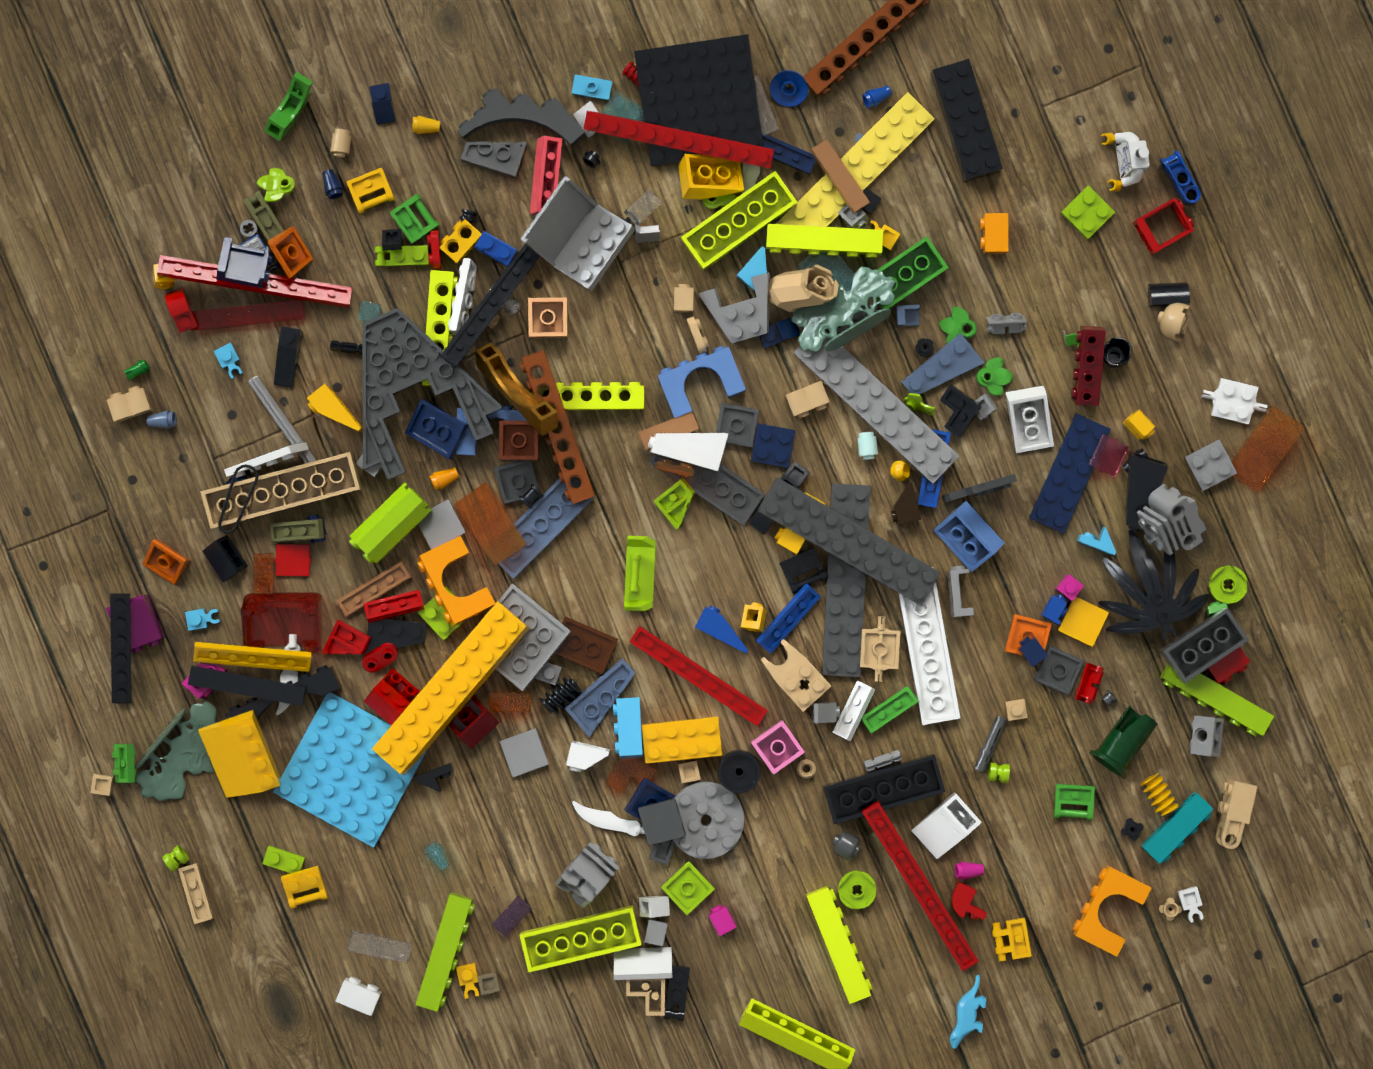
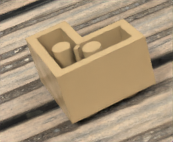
[626,978,665,1016]

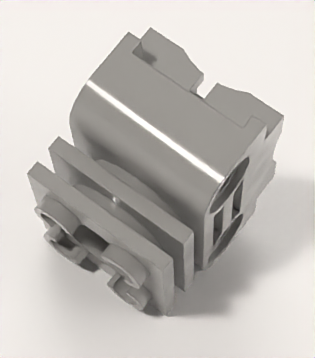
[1137,484,1206,555]
[554,842,620,908]

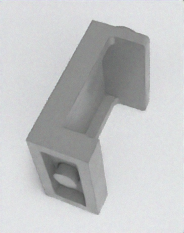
[947,565,974,617]

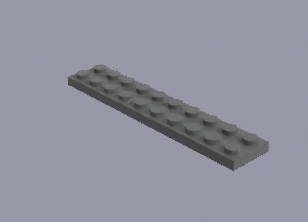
[757,477,941,606]
[822,484,870,677]

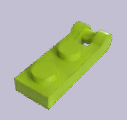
[375,245,429,267]

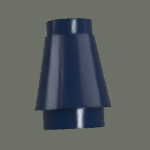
[322,169,344,199]

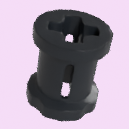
[518,484,544,509]

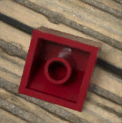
[448,695,499,749]

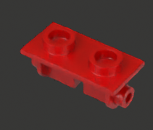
[1075,662,1104,704]

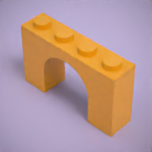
[417,536,496,627]
[1073,865,1151,957]

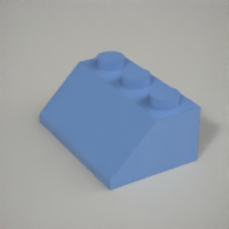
[933,501,1004,572]

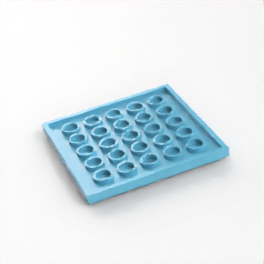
[273,692,429,848]

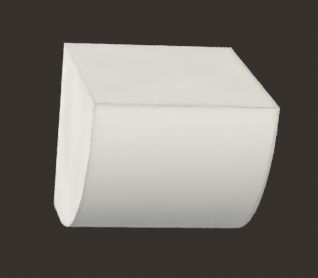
[639,896,670,918]

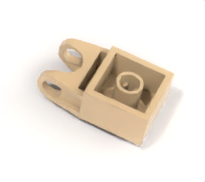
[761,639,831,712]
[1215,779,1257,849]

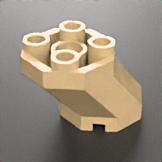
[769,265,839,312]

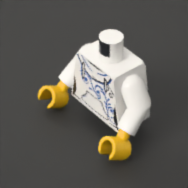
[1101,132,1150,192]

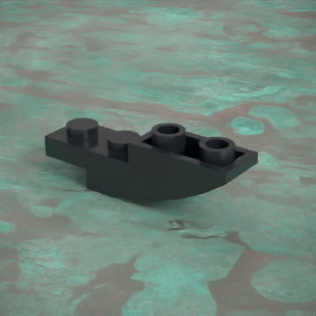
[749,461,810,535]

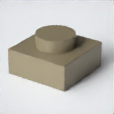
[477,971,501,995]

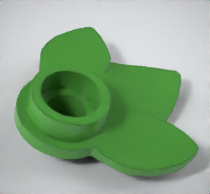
[939,307,977,343]
[976,357,1013,396]

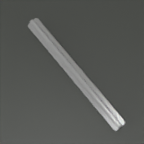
[248,376,316,464]

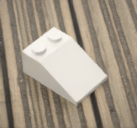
[1006,386,1054,453]

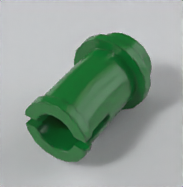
[124,360,150,381]

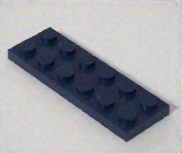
[1029,413,1111,534]

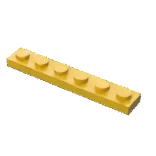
[193,642,312,672]

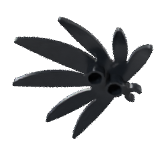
[1098,530,1209,641]

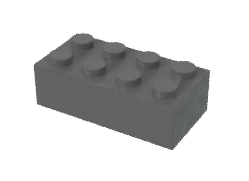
[1159,608,1249,683]

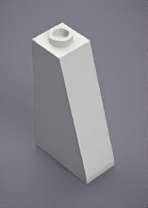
[648,433,728,471]

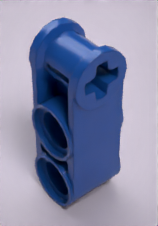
[1159,150,1201,206]

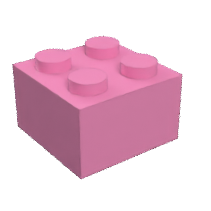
[751,720,805,774]

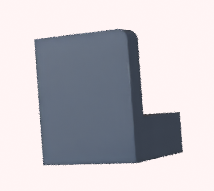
[895,305,920,327]

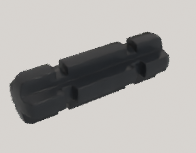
[330,340,362,355]

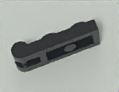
[664,965,690,1021]

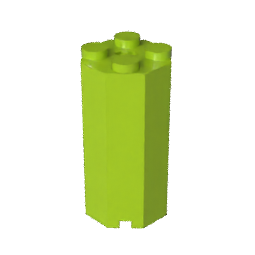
[349,482,433,564]

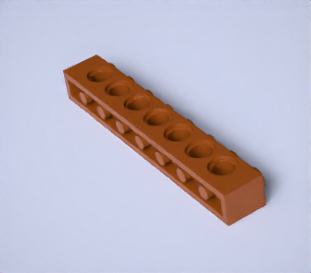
[803,0,931,98]
[520,350,595,504]

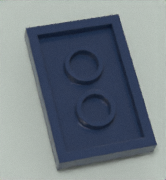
[405,399,469,459]

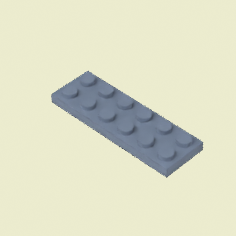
[486,477,595,579]

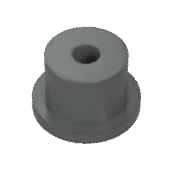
[1102,690,1118,706]

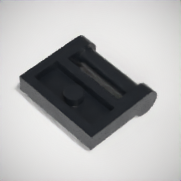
[779,548,828,594]

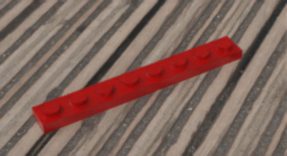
[629,626,768,726]

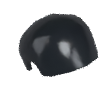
[1103,337,1132,368]

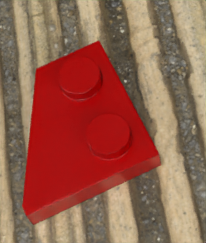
[322,620,372,654]

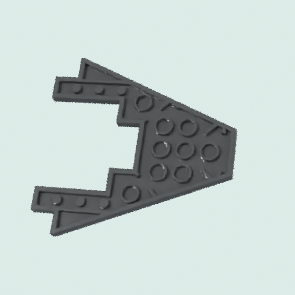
[362,308,503,480]

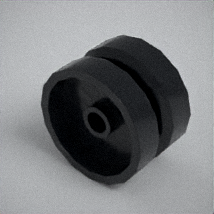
[718,749,760,793]

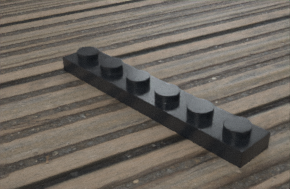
[110,593,132,703]

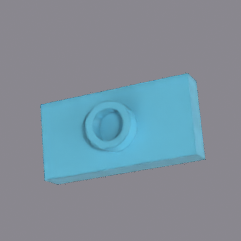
[571,75,613,101]

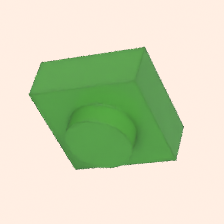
[1205,602,1228,618]

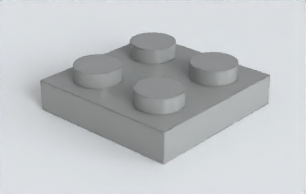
[1185,439,1237,491]

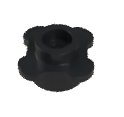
[1121,818,1144,841]

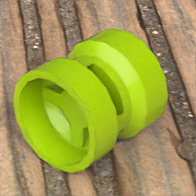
[988,762,1010,783]
[162,845,189,872]

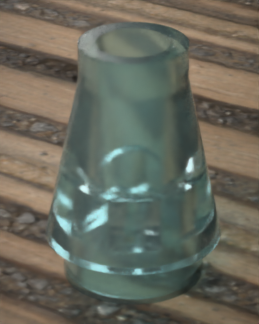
[424,841,450,871]

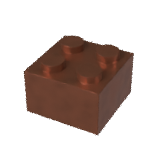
[499,421,539,461]

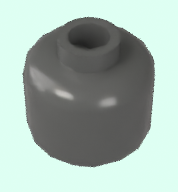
[832,832,862,860]

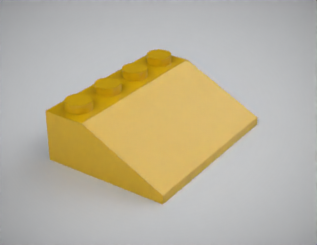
[198,710,281,798]

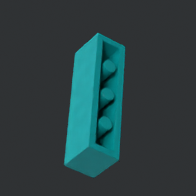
[1141,792,1213,864]

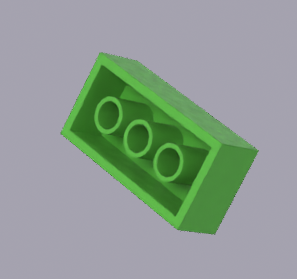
[876,236,949,309]

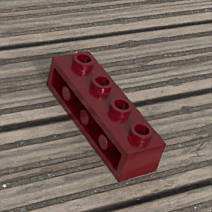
[1071,326,1106,406]

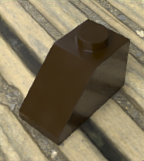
[891,482,921,525]

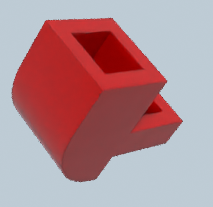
[165,287,198,333]
[951,880,987,921]

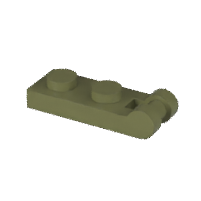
[243,190,284,241]

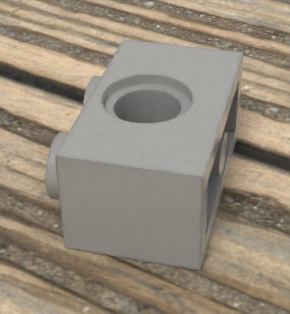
[1190,715,1224,757]

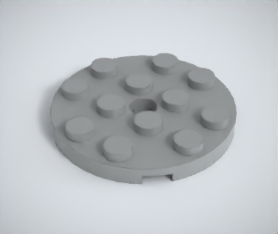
[672,781,744,859]

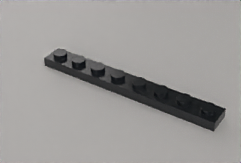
[440,244,540,368]

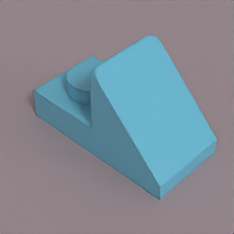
[1076,527,1116,555]

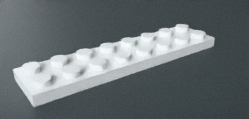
[898,567,960,725]

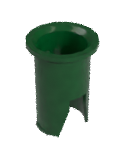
[1089,705,1158,779]

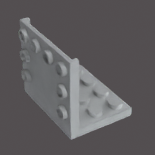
[521,176,636,292]

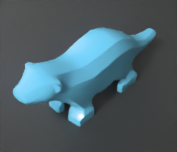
[949,975,986,1049]

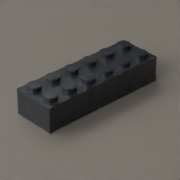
[931,59,1003,183]
[823,754,946,824]

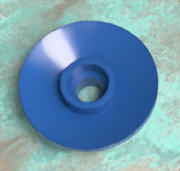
[770,70,808,107]

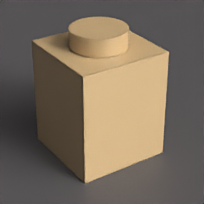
[674,284,694,313]

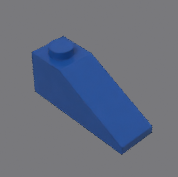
[695,605,748,653]

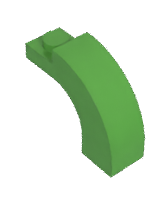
[264,72,313,141]

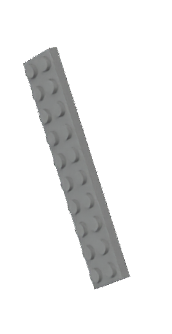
[793,330,959,484]

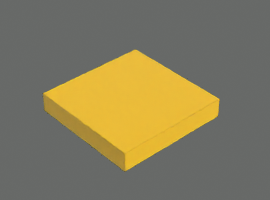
[1057,597,1109,647]

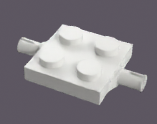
[1202,378,1267,424]

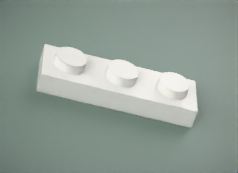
[833,681,876,741]

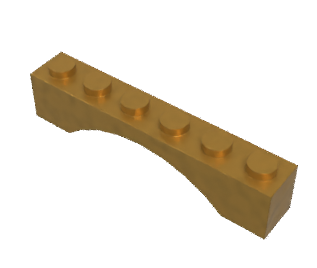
[475,343,558,436]

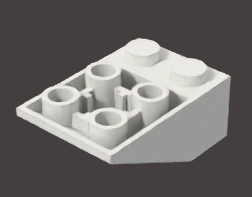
[911,792,982,859]

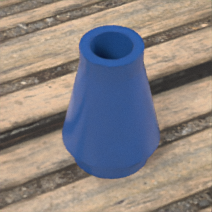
[862,85,892,108]

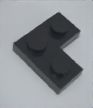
[940,384,982,438]

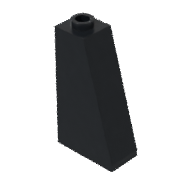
[1125,451,1168,532]

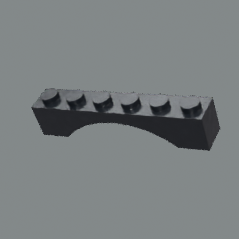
[225,665,342,721]

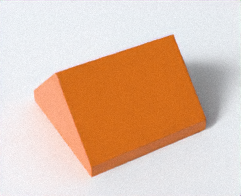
[268,226,313,278]
[142,539,191,585]

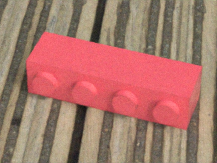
[530,136,562,215]

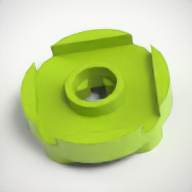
[1208,566,1248,604]
[838,870,876,909]

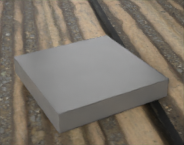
[500,728,549,777]

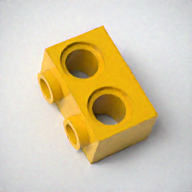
[440,219,482,265]

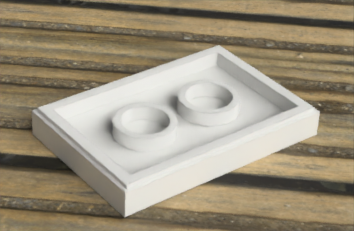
[614,947,672,980]

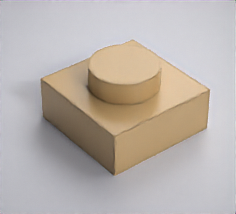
[1005,699,1028,721]
[678,760,701,783]
[90,774,114,796]

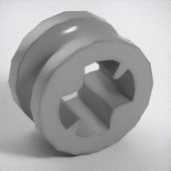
[240,220,258,238]

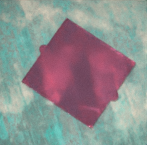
[1089,434,1129,477]

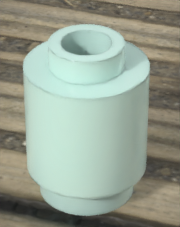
[857,432,878,460]

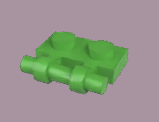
[112,743,136,783]

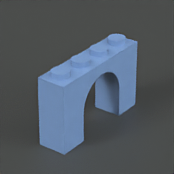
[658,345,746,418]
[456,406,527,456]

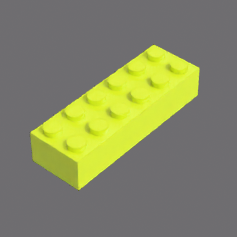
[681,171,797,271]
[520,905,642,973]

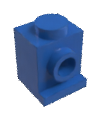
[1041,594,1068,625]

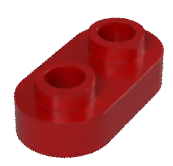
[427,230,442,269]
[362,643,398,673]

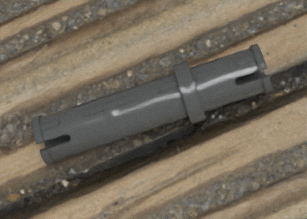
[974,715,1008,773]

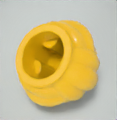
[890,461,910,481]

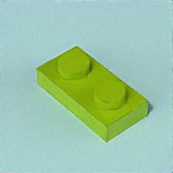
[262,845,306,873]

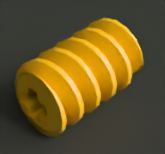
[1140,773,1179,816]

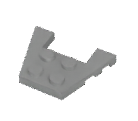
[699,272,770,343]

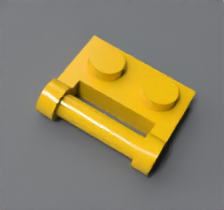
[346,167,395,214]
[281,866,328,909]

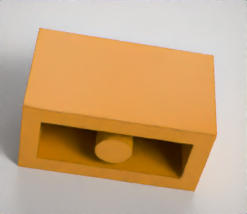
[980,213,1008,254]

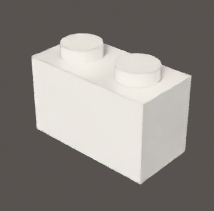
[336,976,382,1016]

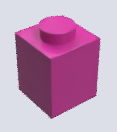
[1055,574,1084,601]
[709,904,737,936]

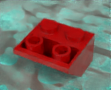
[363,668,420,725]

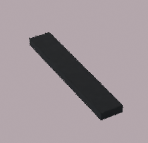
[188,665,306,706]

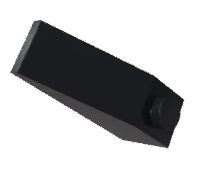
[274,326,303,388]

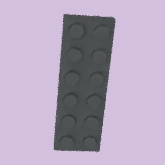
[648,454,765,526]

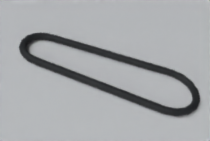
[218,464,258,534]

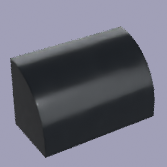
[1148,282,1190,307]
[202,535,248,583]

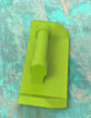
[624,536,656,611]

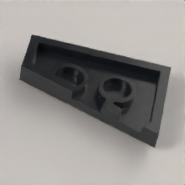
[365,619,427,654]

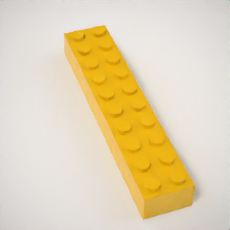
[372,601,530,775]

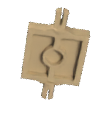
[860,616,900,682]

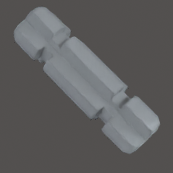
[864,750,902,772]

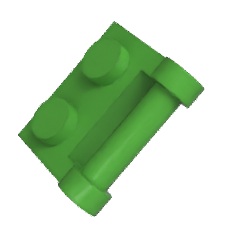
[390,194,440,245]
[1053,784,1095,821]

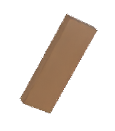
[638,411,699,451]

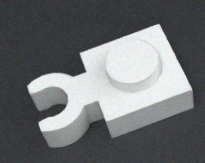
[1177,886,1203,923]

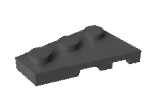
[461,141,527,179]

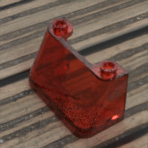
[241,592,322,652]

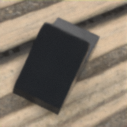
[414,762,454,792]

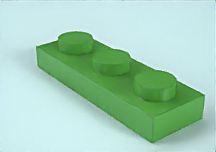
[862,685,919,734]

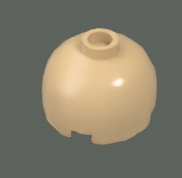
[1157,303,1191,342]

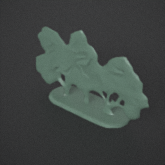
[791,266,895,352]
[135,701,217,801]

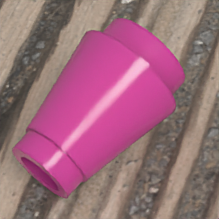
[954,861,984,881]

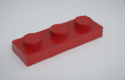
[363,590,424,623]

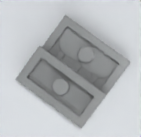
[418,499,466,550]

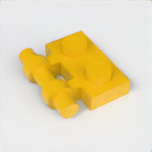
[992,918,1032,961]

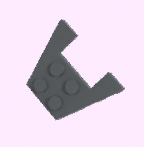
[942,474,1017,503]

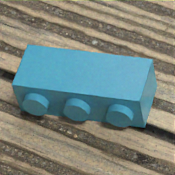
[613,697,643,759]

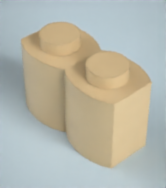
[785,381,830,419]
[107,386,153,423]

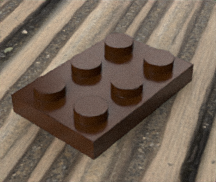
[554,616,618,674]

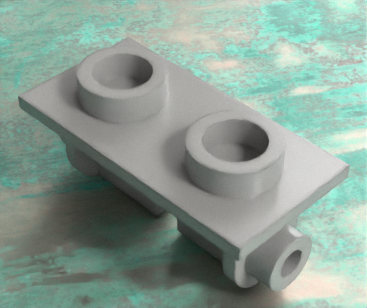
[986,313,1027,334]

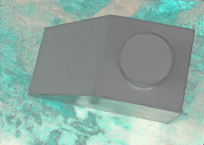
[812,702,840,723]

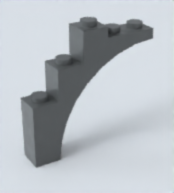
[458,88,586,147]

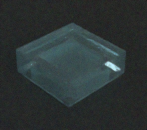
[358,301,381,322]

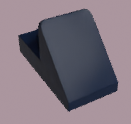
[370,83,396,125]
[759,318,800,349]

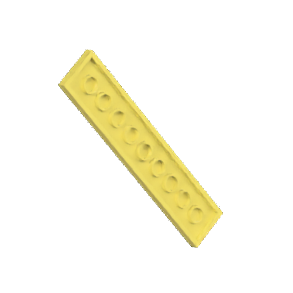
[776,92,935,254]

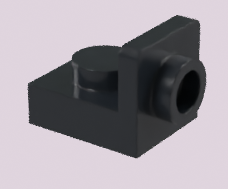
[382,229,403,251]

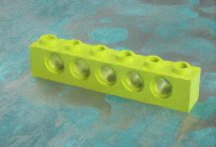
[422,270,458,387]
[529,382,644,410]

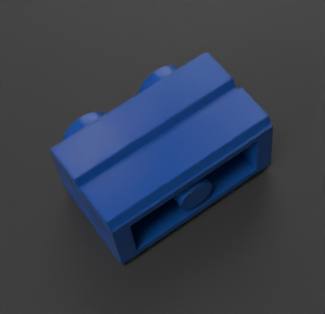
[475,231,518,267]

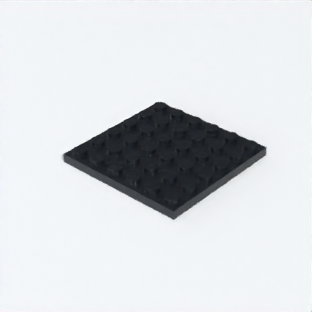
[634,34,764,166]

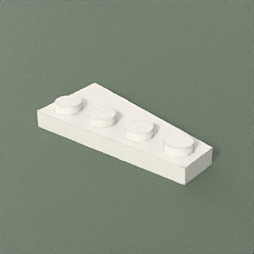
[448,258,477,336]
[224,442,308,478]

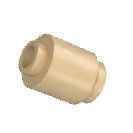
[330,129,352,158]

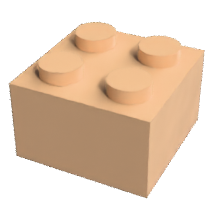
[528,298,568,339]

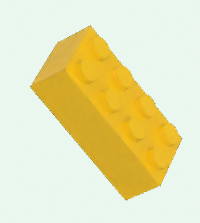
[641,716,722,764]

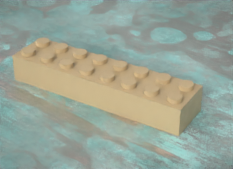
[201,452,362,529]

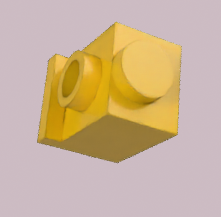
[153,264,175,290]
[741,603,767,633]

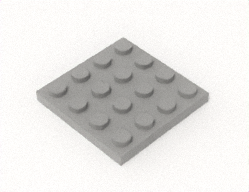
[496,583,572,692]

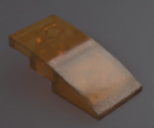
[1231,406,1304,492]
[454,482,527,566]

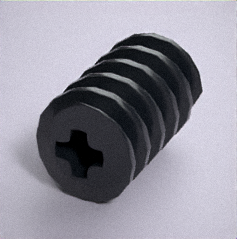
[539,675,582,714]

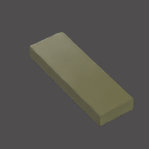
[270,519,324,542]

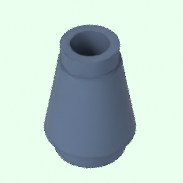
[147,410,177,429]

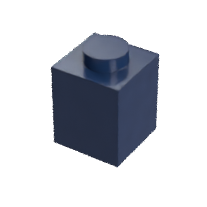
[1017,636,1048,667]

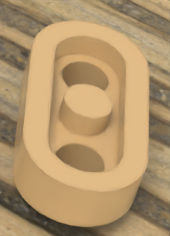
[686,316,709,354]

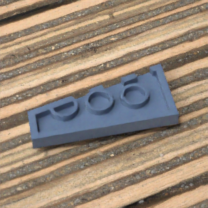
[901,333,985,394]
[565,658,635,737]

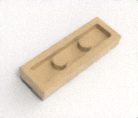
[178,863,214,924]

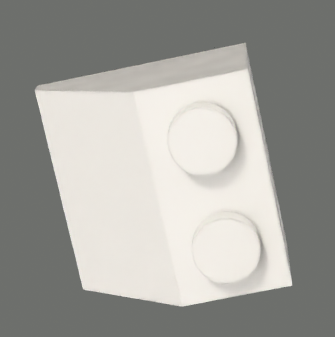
[566,741,610,772]

